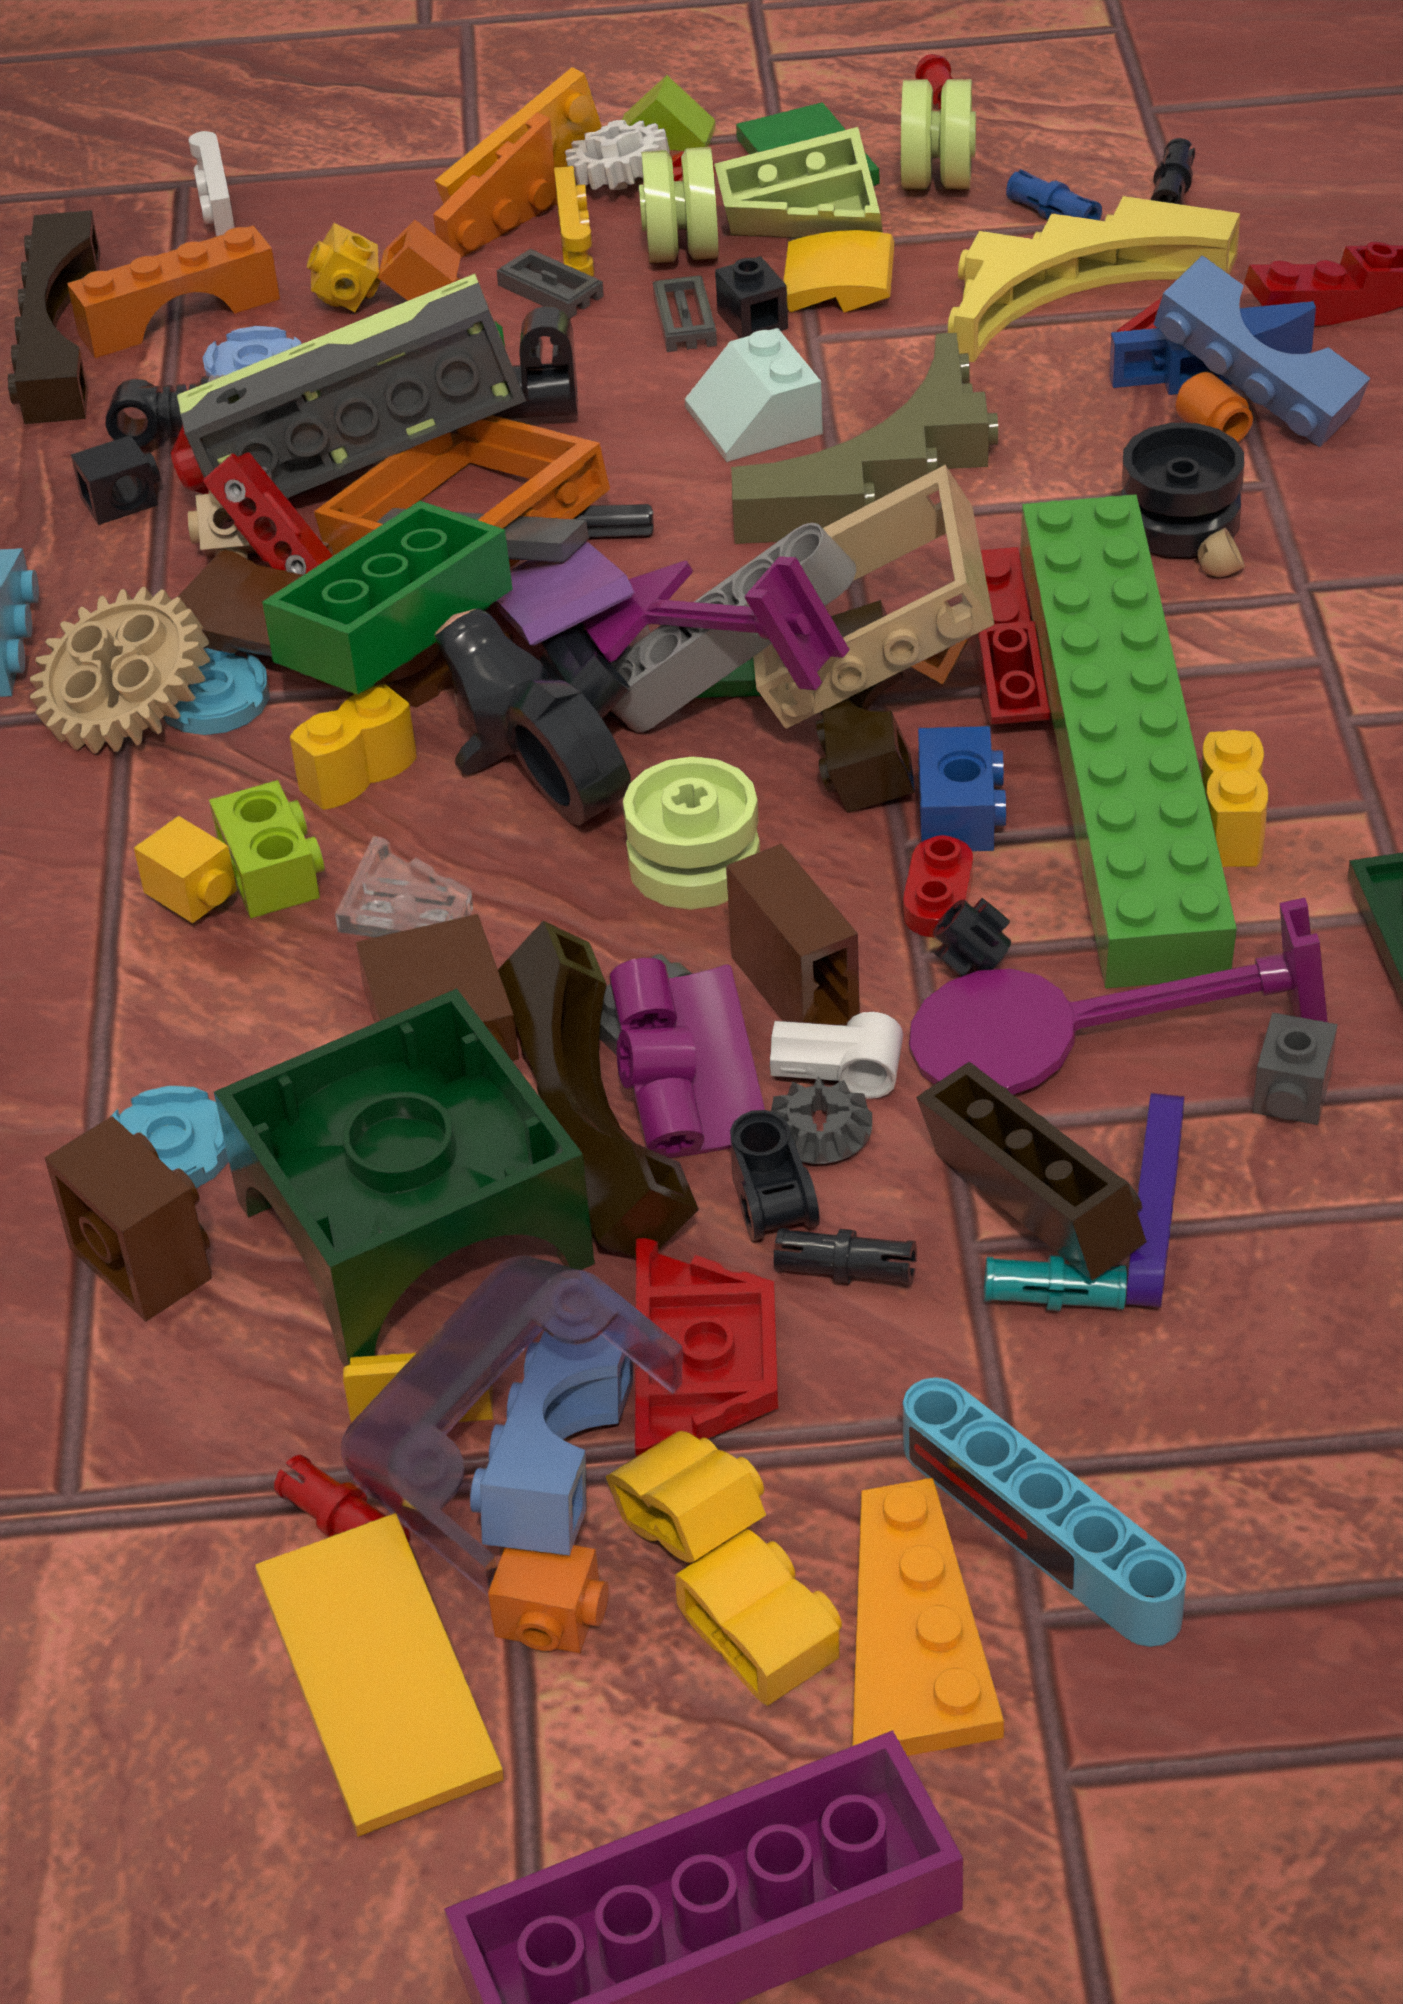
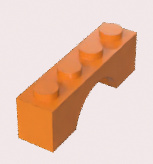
[67,225,280,358]

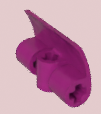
[609,958,765,1158]

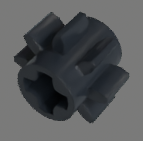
[933,898,1011,977]

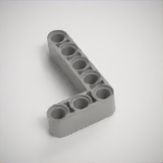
[575,523,856,733]

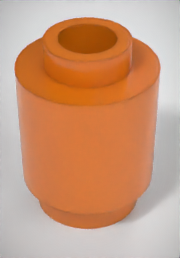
[1175,372,1253,443]

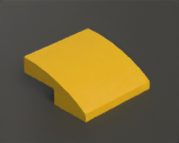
[783,230,895,313]

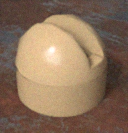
[1198,528,1245,578]

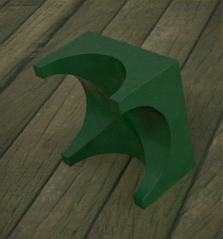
[214,988,595,1366]

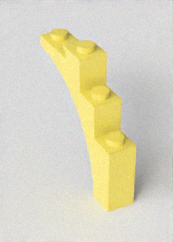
[948,196,1240,362]

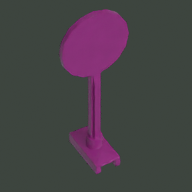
[909,898,1328,1095]

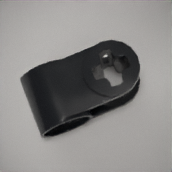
[730,1110,820,1241]

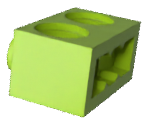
[209,780,325,919]

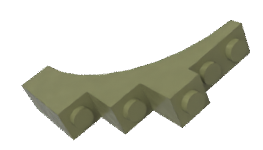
[731,333,998,544]

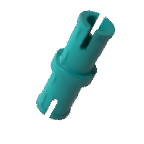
[984,1255,1127,1311]

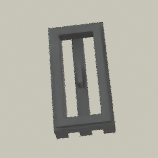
[496,249,604,318]
[653,275,717,352]

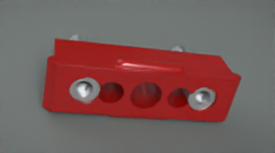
[203,452,333,575]

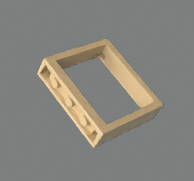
[753,465,994,729]

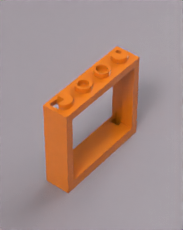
[314,415,610,568]

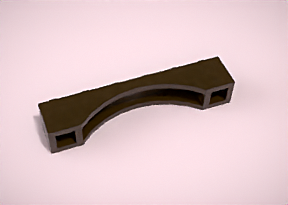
[8,210,101,424]
[498,921,699,1258]

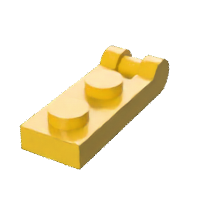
[554,166,594,277]

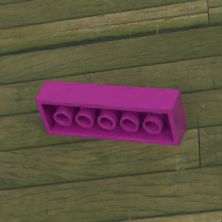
[444,1730,963,2004]

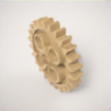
[30,587,210,753]

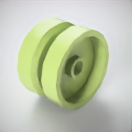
[901,79,976,189]
[639,147,719,263]
[623,756,760,910]

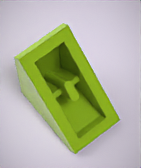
[622,75,716,151]

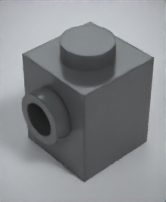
[1253,1012,1338,1125]

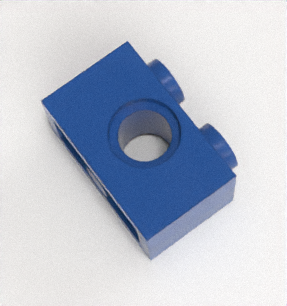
[918,726,1006,851]

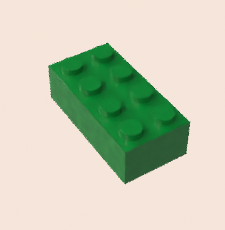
[262,501,513,695]

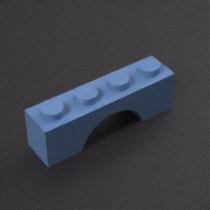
[1153,255,1371,447]
[470,1315,633,1556]

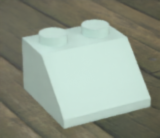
[685,328,823,462]

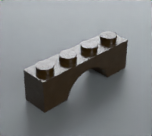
[816,600,915,813]

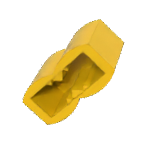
[290,684,417,810]
[1201,730,1268,867]
[605,1431,766,1563]
[675,1529,842,1706]

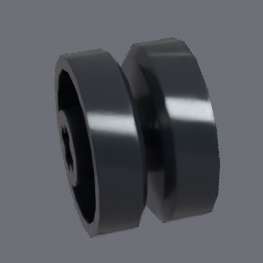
[1121,423,1244,557]

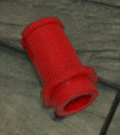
[915,54,953,109]

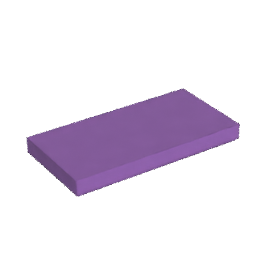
[492,541,634,646]

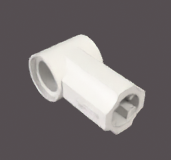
[770,1012,903,1099]

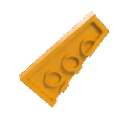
[434,67,602,204]
[852,1478,1004,1756]

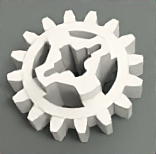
[565,120,670,190]

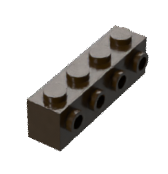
[916,1061,1147,1281]

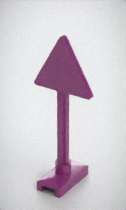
[581,556,850,691]

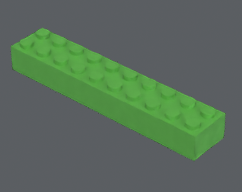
[1020,495,1237,989]

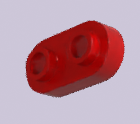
[903,835,973,938]

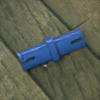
[1006,169,1102,221]

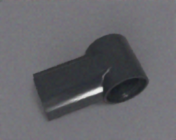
[540,626,631,718]

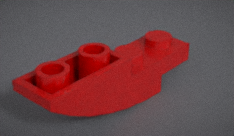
[1244,242,1403,326]
[970,547,1050,725]

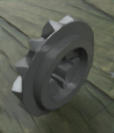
[771,1076,872,1164]

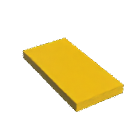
[255,1513,504,1837]

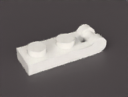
[189,131,235,237]

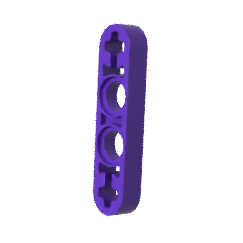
[1126,1093,1185,1308]

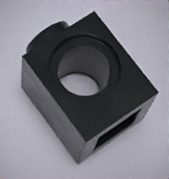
[71,435,160,525]

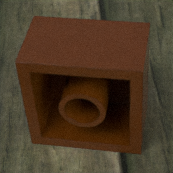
[44,1116,212,1322]

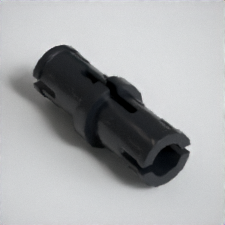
[1151,138,1196,205]
[774,1228,917,1285]

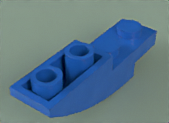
[1109,301,1316,395]

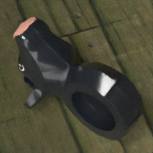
[435,608,631,826]

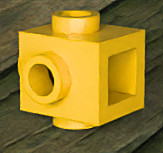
[307,223,381,312]

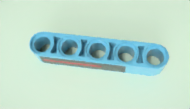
[903,1377,1187,1647]

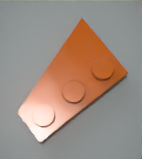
[433,112,557,258]

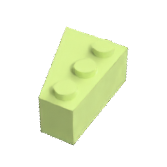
[714,127,883,238]

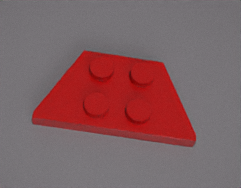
[635,1238,779,1457]

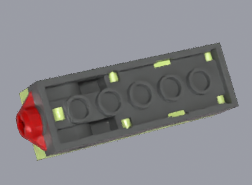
[170,274,526,522]

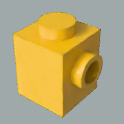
[134,816,237,923]

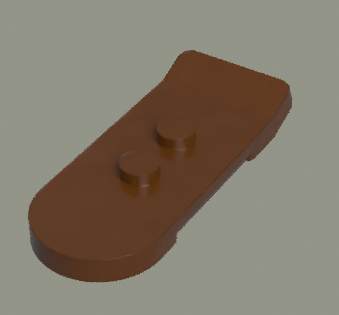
[178,550,440,683]

